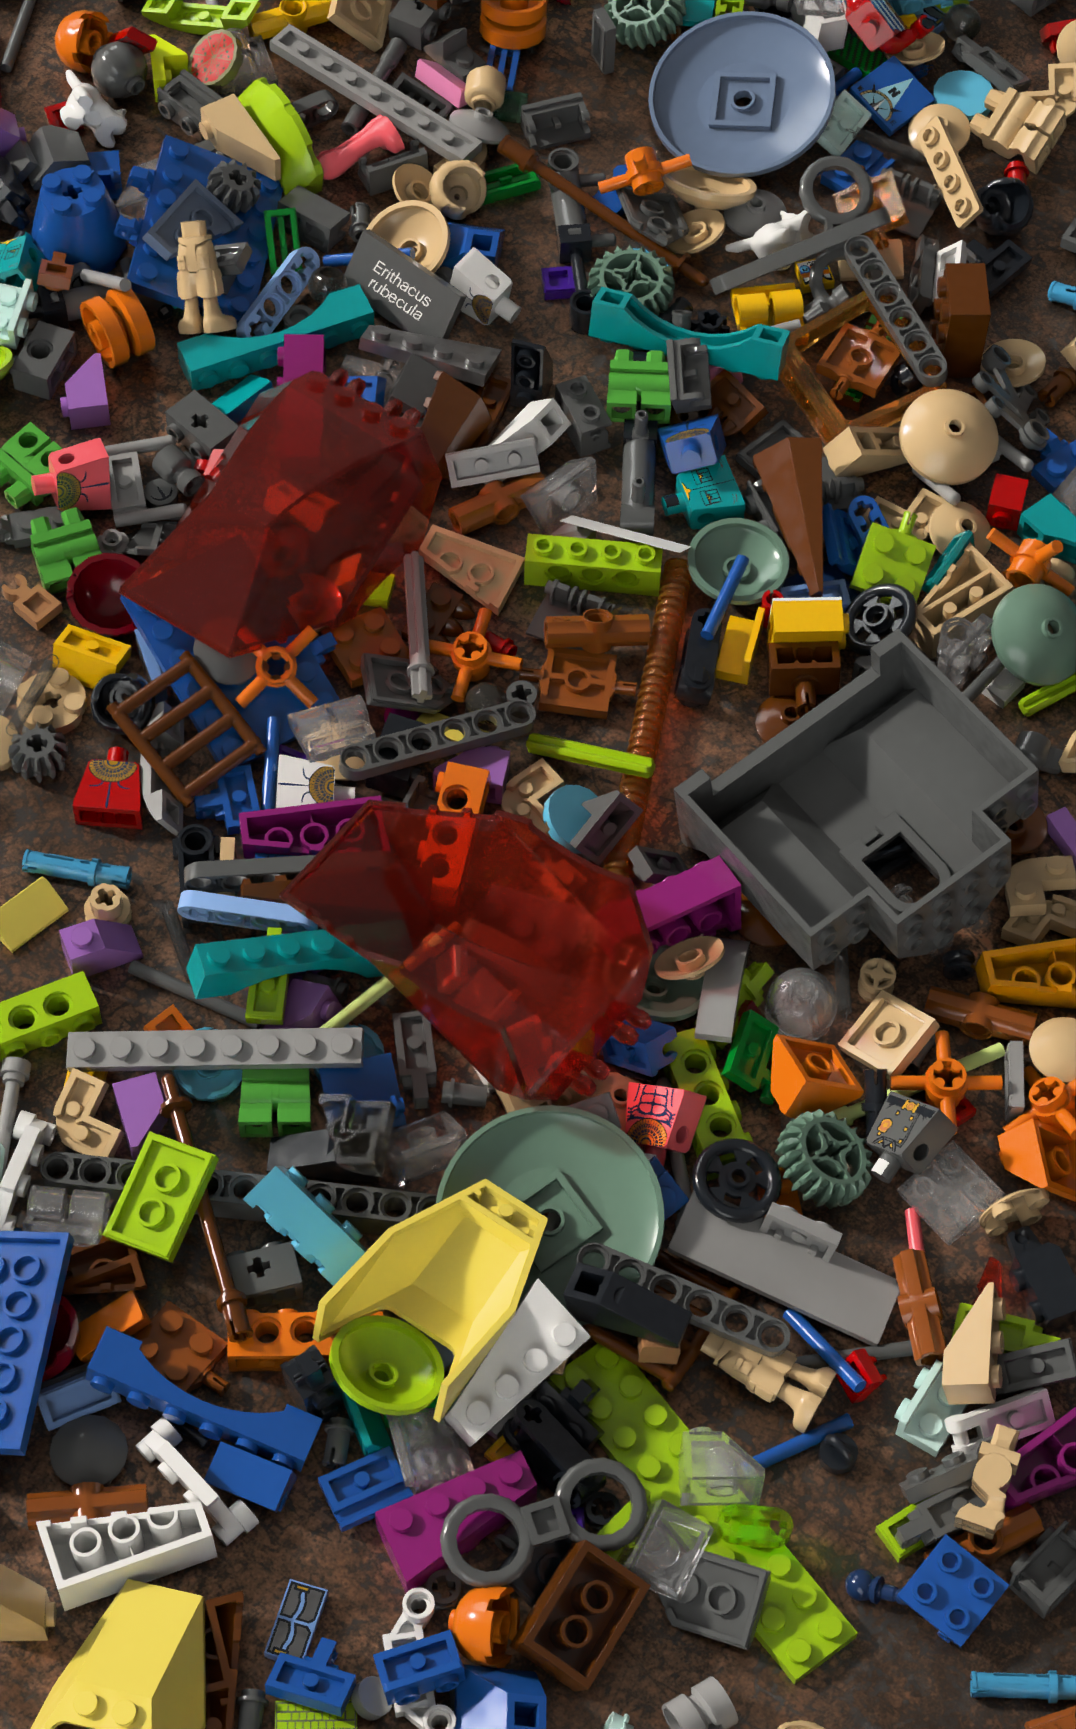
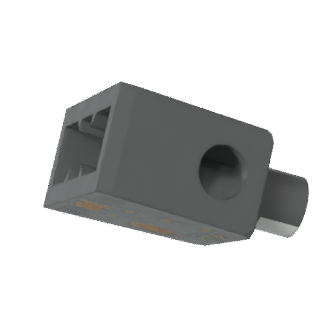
[867,1091,958,1184]

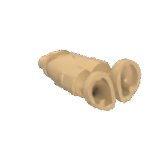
[176,220,237,335]
[700,1329,837,1433]

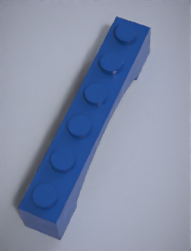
[85,1326,323,1472]

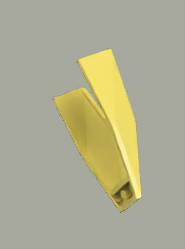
[312,1178,548,1423]
[31,1579,206,1729]

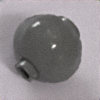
[91,41,148,99]

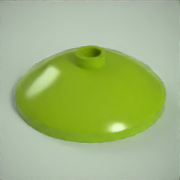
[329,1315,444,1416]

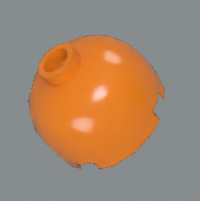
[55,10,113,74]
[448,1586,520,1668]

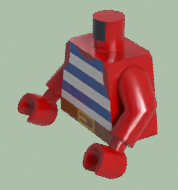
[845,0,934,55]

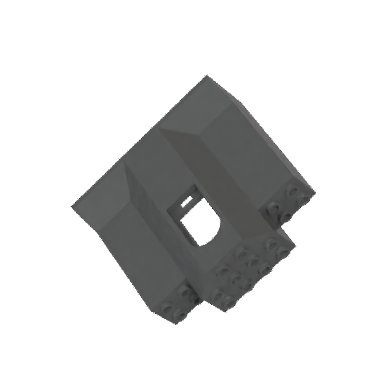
[673,629,1039,971]

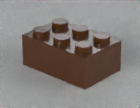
[929,263,991,378]
[509,1539,651,1692]

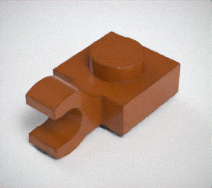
[37,251,74,291]

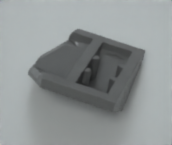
[28,125,91,191]
[125,521,191,561]

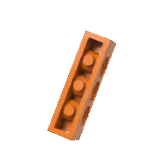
[418,761,491,913]
[227,1309,383,1372]

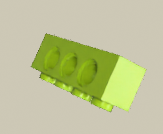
[524,533,663,596]
[0,971,102,1062]
[662,1027,753,1181]

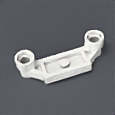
[0,1110,57,1231]
[135,1416,259,1547]
[382,1587,456,1729]

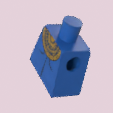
[657,414,726,474]

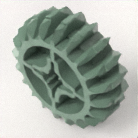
[604,0,686,49]
[587,244,675,316]
[775,1109,874,1210]

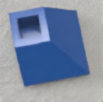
[439,222,505,270]
[454,1664,547,1729]

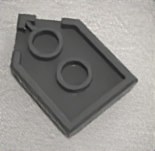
[616,186,689,247]
[360,653,455,714]
[647,1548,771,1650]

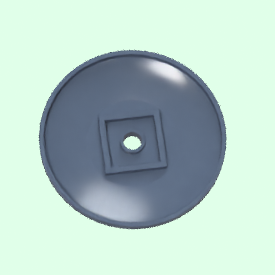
[648,11,836,178]

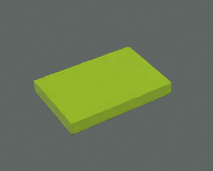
[102,1131,219,1263]

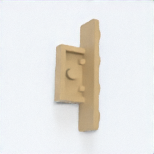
[916,116,983,229]

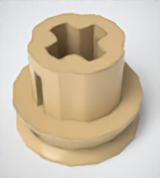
[84,883,132,924]

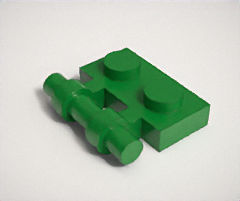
[721,1009,787,1105]

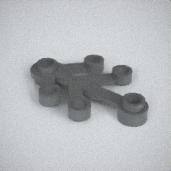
[972,344,1050,450]

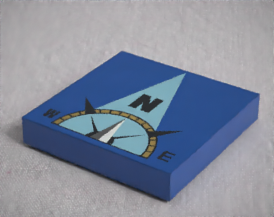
[848,56,935,137]

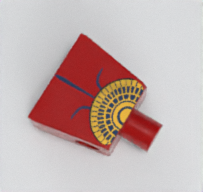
[72,747,143,830]

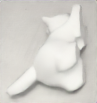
[60,70,128,148]
[725,210,814,271]

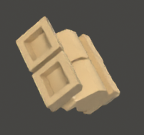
[969,87,1067,175]
[954,1424,1021,1539]

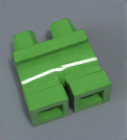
[606,349,671,424]
[0,421,63,509]
[30,507,102,594]
[238,1068,312,1137]

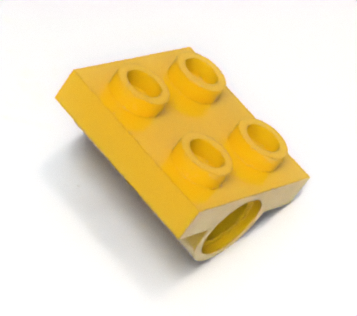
[730,282,806,342]

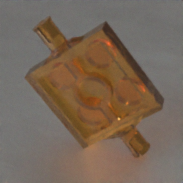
[832,165,910,250]

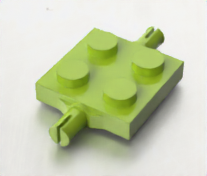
[849,511,936,605]

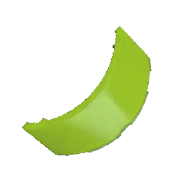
[238,77,324,195]

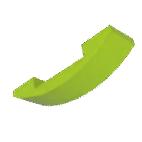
[141,0,261,35]

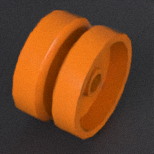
[479,0,548,50]
[80,289,156,368]

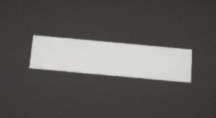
[560,515,691,553]

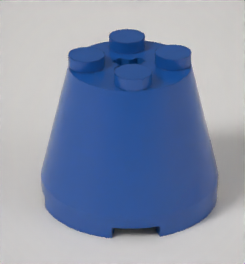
[31,164,128,273]

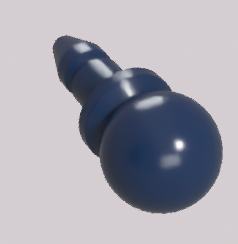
[845,1569,907,1605]

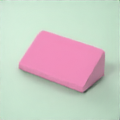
[415,59,467,109]

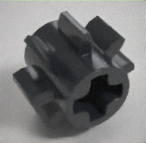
[691,309,730,334]

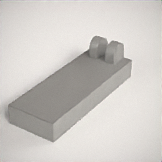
[445,437,541,488]

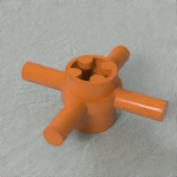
[598,146,693,196]
[986,528,1075,597]
[429,607,523,702]
[234,625,318,709]
[889,1030,1003,1135]
[1002,1066,1076,1140]

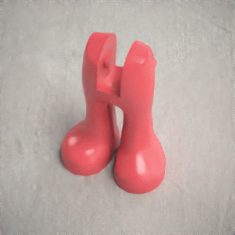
[316,114,405,180]

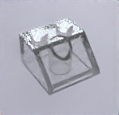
[678,1427,765,1506]

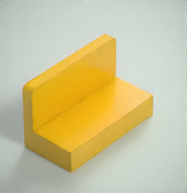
[715,607,765,685]
[52,624,131,689]

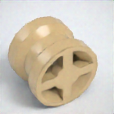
[858,958,896,1003]

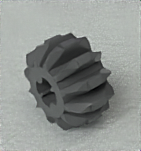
[206,159,262,214]
[8,721,69,783]

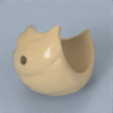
[429,160,487,220]

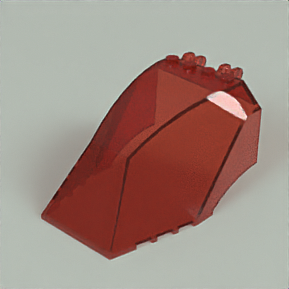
[119,368,442,658]
[279,800,654,1100]

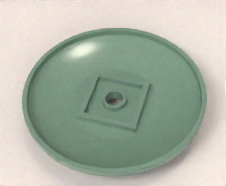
[436,1105,664,1326]

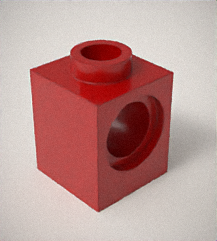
[986,473,1029,531]

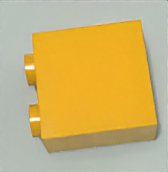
[767,597,849,652]

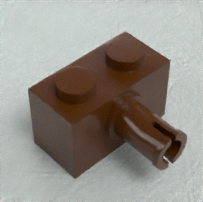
[767,641,841,717]

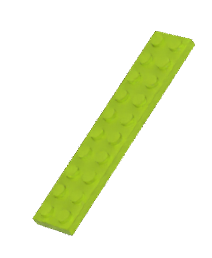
[549,1343,858,1685]

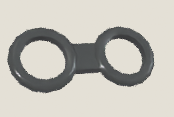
[799,155,882,319]
[440,1458,648,1588]

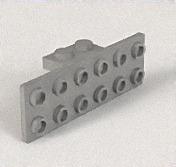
[667,1190,900,1346]

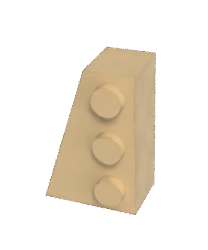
[909,543,1014,660]

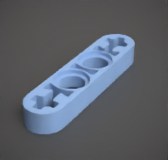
[236,246,320,338]
[177,890,320,933]

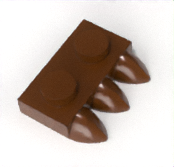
[707,369,769,437]
[401,582,476,643]

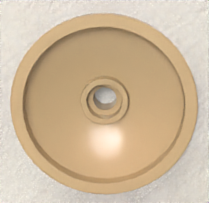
[663,166,757,210]
[366,200,450,273]
[899,389,999,485]

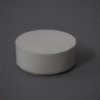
[351,1676,393,1720]

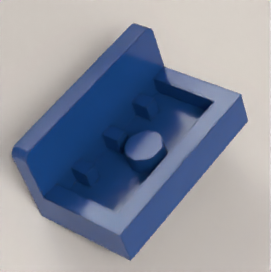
[373,1629,466,1705]

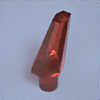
[972,1256,1002,1305]

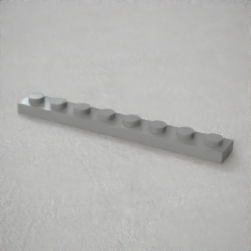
[269,24,482,161]
[66,1027,364,1072]

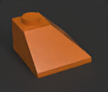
[770,1034,864,1119]
[997,1118,1076,1202]

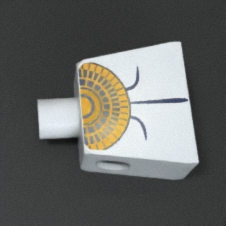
[450,247,522,325]
[275,755,355,808]

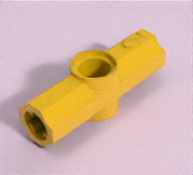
[247,0,331,42]

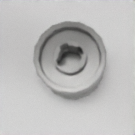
[662,1676,739,1729]

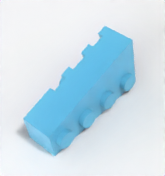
[243,1166,367,1286]

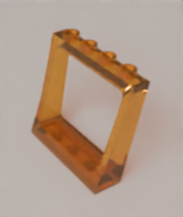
[779,291,947,446]

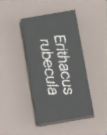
[339,229,467,339]

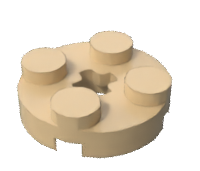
[16,668,87,734]

